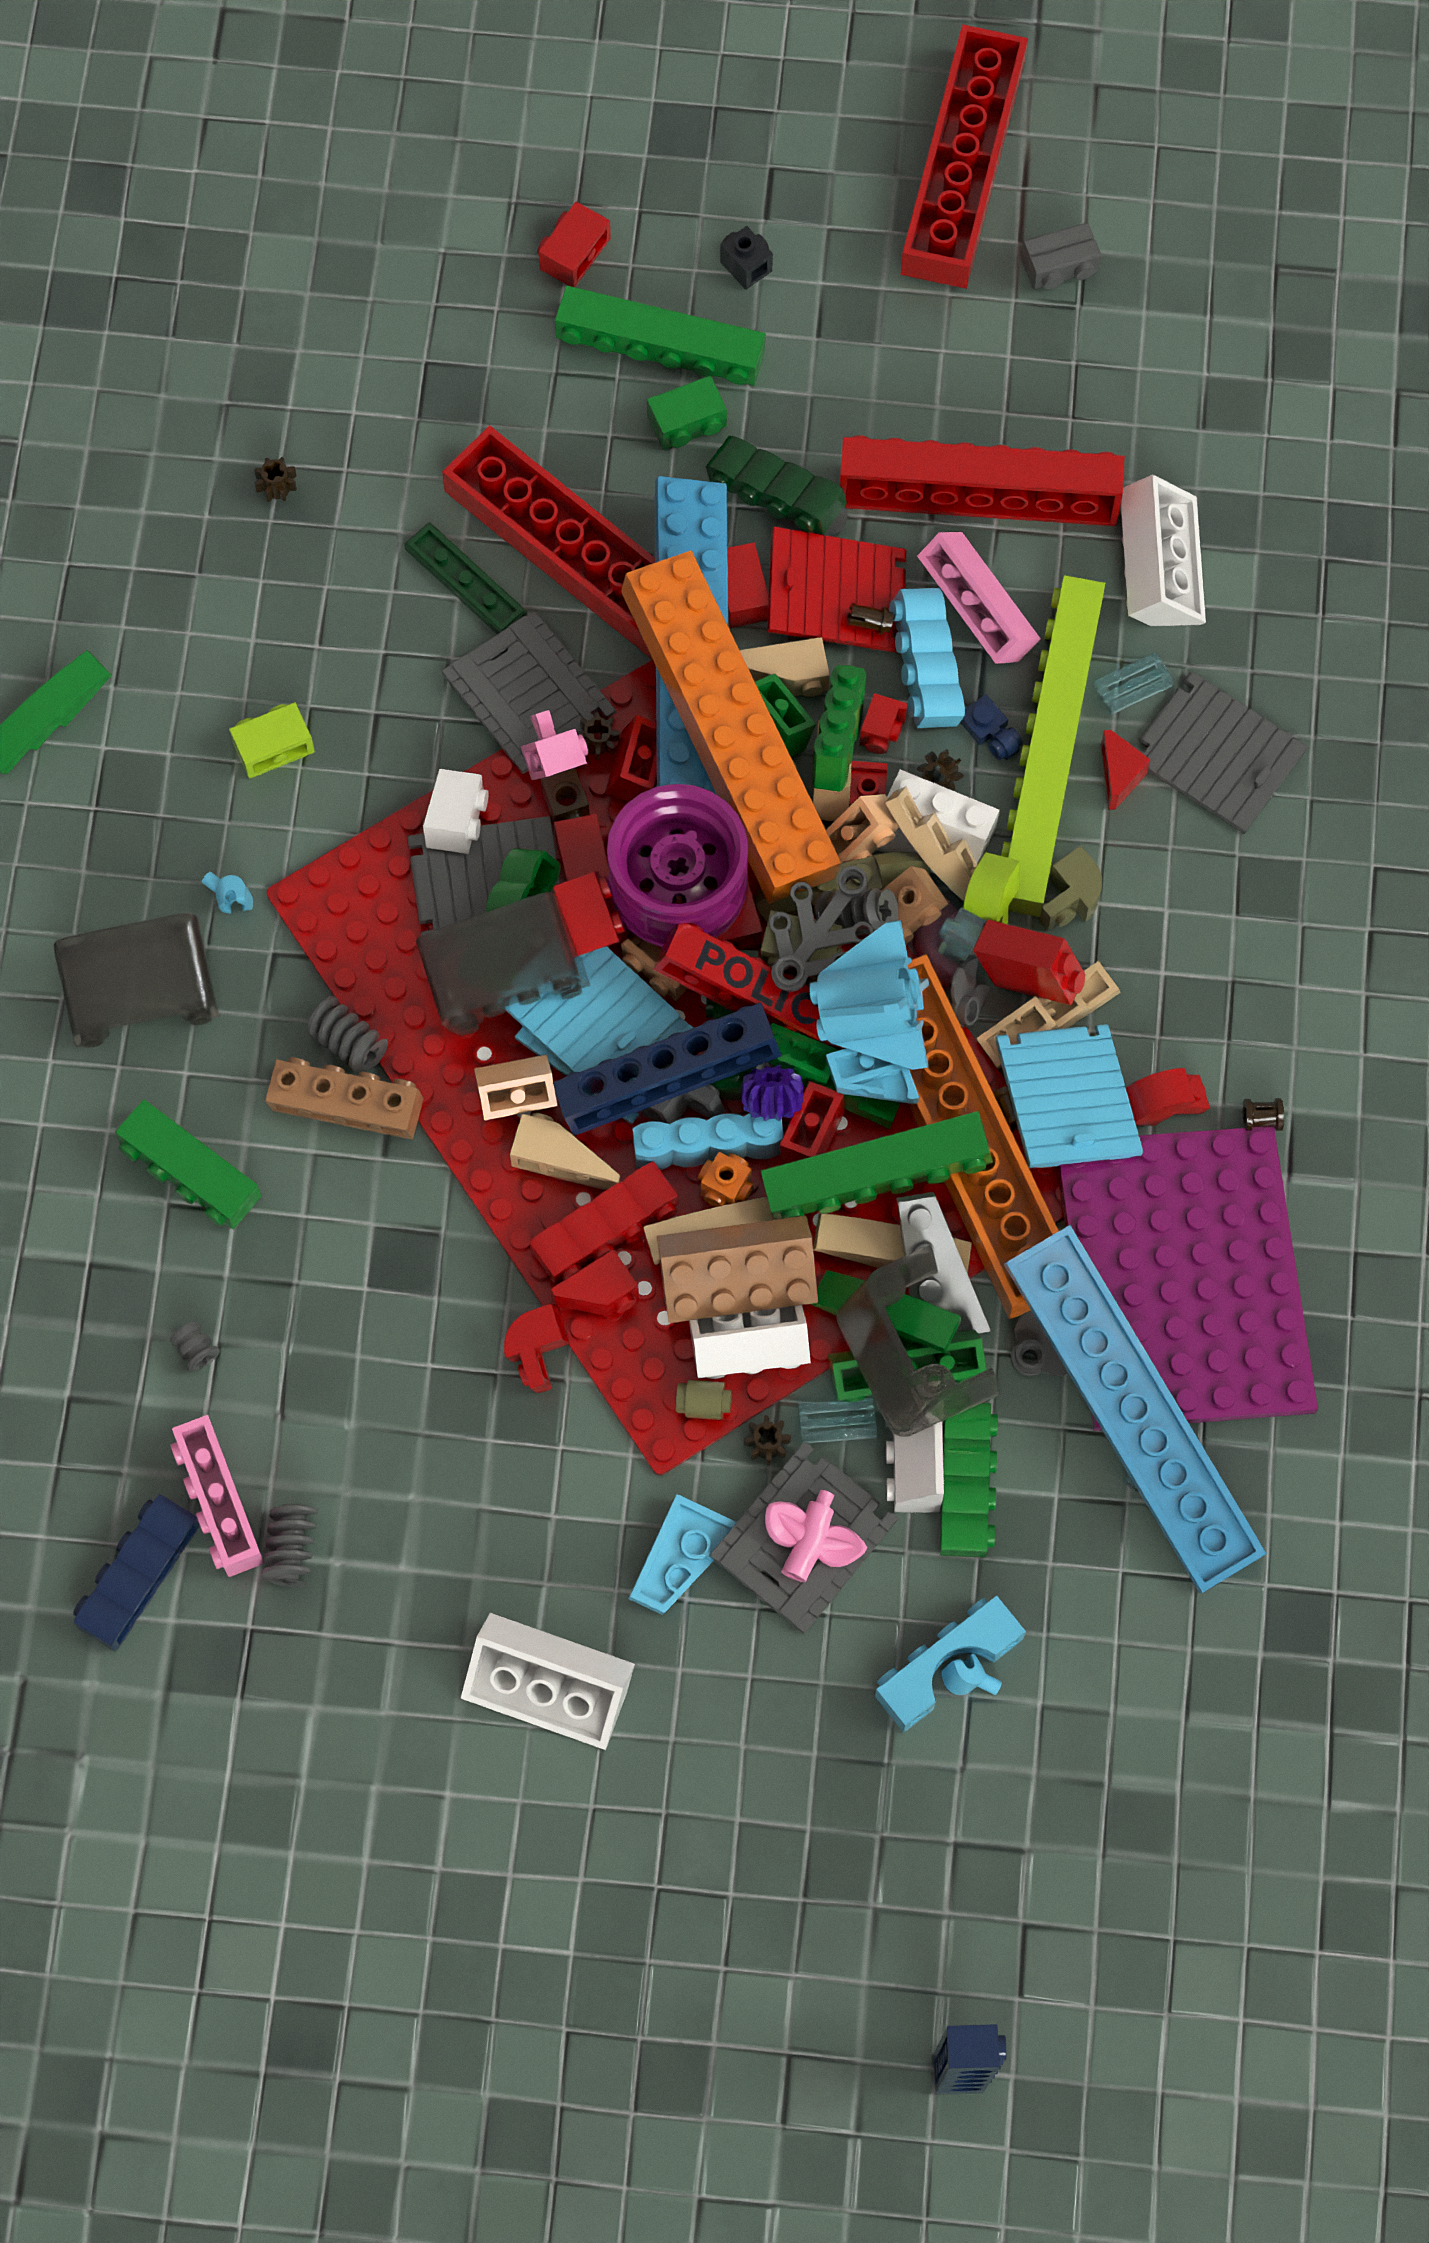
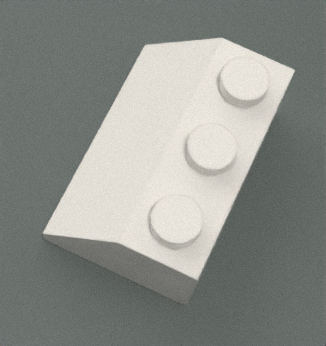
[877,769,1000,873]
[689,1305,811,1379]
[885,1382,944,1513]

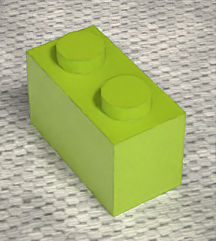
[229,702,315,779]

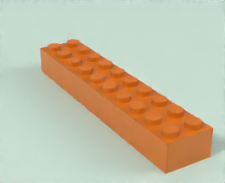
[621,550,841,904]
[907,954,1059,1319]

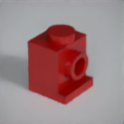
[860,693,908,754]
[849,761,888,807]

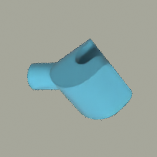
[202,872,253,913]
[942,1654,1002,1695]

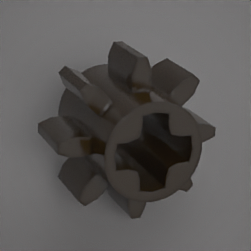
[254,457,297,502]
[577,712,620,760]
[917,749,964,791]
[744,1415,791,1465]

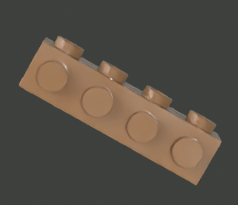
[265,1057,424,1140]

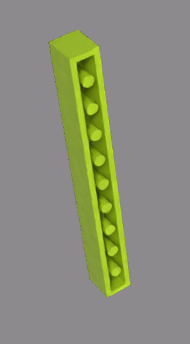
[1001,575,1106,917]

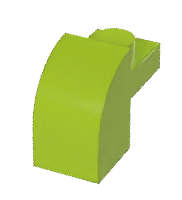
[963,852,1019,936]

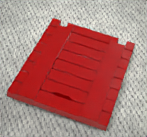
[767,527,907,654]

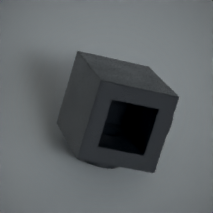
[720,226,773,290]

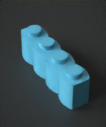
[889,588,965,728]
[633,1113,784,1170]

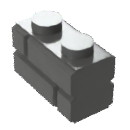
[1021,223,1101,289]

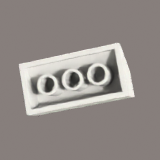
[1120,474,1206,626]
[461,1613,635,1750]

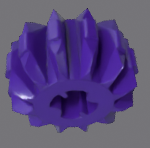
[741,1065,803,1121]

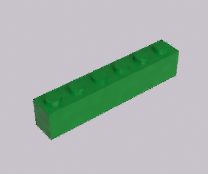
[555,285,766,386]
[761,1111,993,1220]

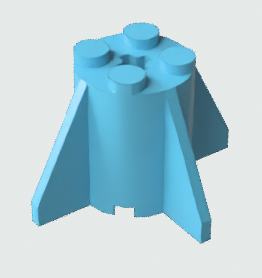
[810,920,929,1070]

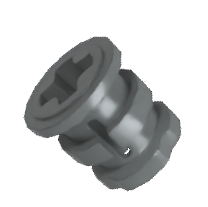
[170,1322,220,1372]

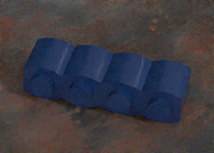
[73,1494,200,1652]

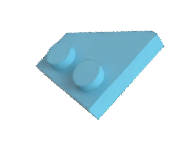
[826,1048,919,1104]

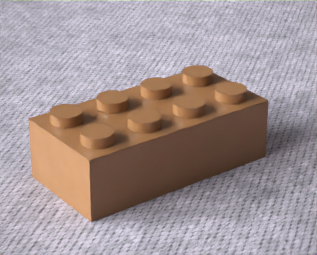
[657,1216,818,1323]

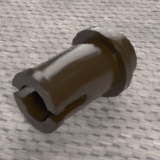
[847,603,894,635]

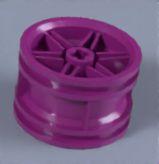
[607,784,748,947]

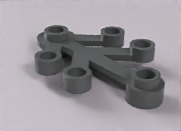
[769,866,874,992]

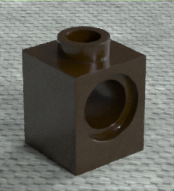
[541,767,590,823]

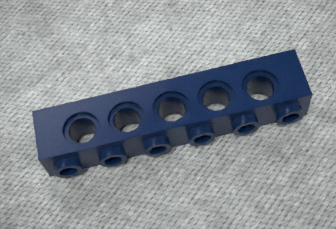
[553,1003,782,1136]
[934,2024,1007,2095]

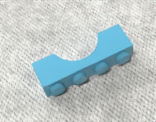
[875,1596,1026,1733]

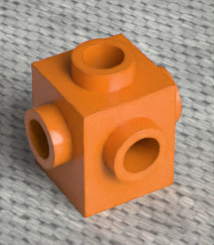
[698,1152,754,1207]

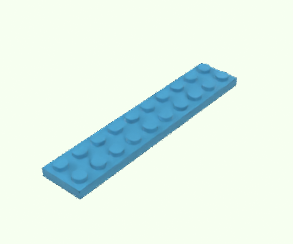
[655,476,728,795]
[1004,1225,1267,1593]

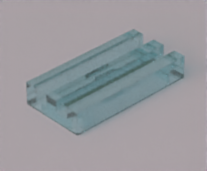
[1093,652,1174,715]
[798,1398,877,1444]

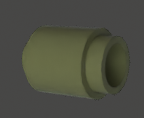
[676,1380,732,1420]

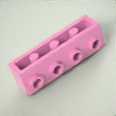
[917,532,1041,664]
[170,1415,265,1577]

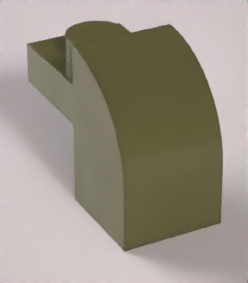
[1039,846,1102,931]

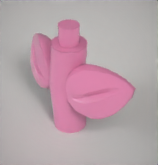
[765,1490,867,1582]

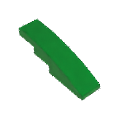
[0,650,112,775]
[768,1023,901,1129]
[811,1270,961,1354]

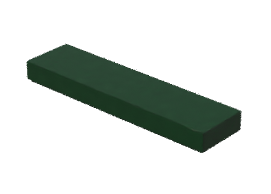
[404,522,527,634]

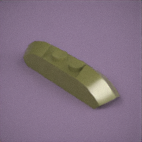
[754,852,931,922]

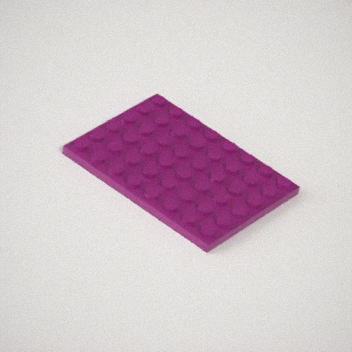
[1057,1127,1318,1431]

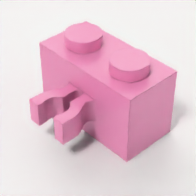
[520,710,588,780]

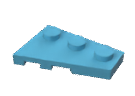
[628,1494,737,1615]

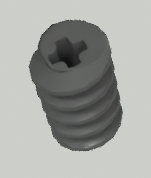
[815,888,898,935]
[308,996,388,1074]
[261,1504,318,1588]

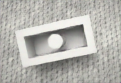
[423,769,489,854]

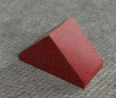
[1101,730,1150,810]

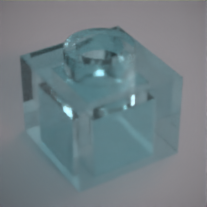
[937,908,987,965]

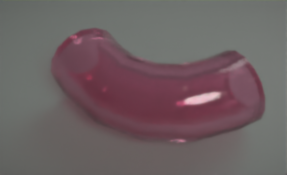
[913,898,965,992]

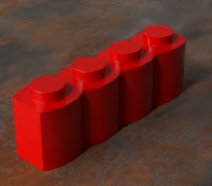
[529,1161,679,1285]

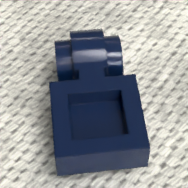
[960,694,1023,761]

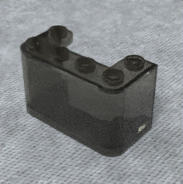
[415,892,591,1035]

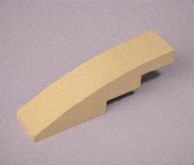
[885,786,977,901]
[976,961,1121,1068]
[644,1197,775,1265]
[813,1214,972,1272]

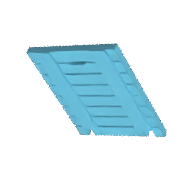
[493,934,680,1095]
[995,1024,1143,1168]

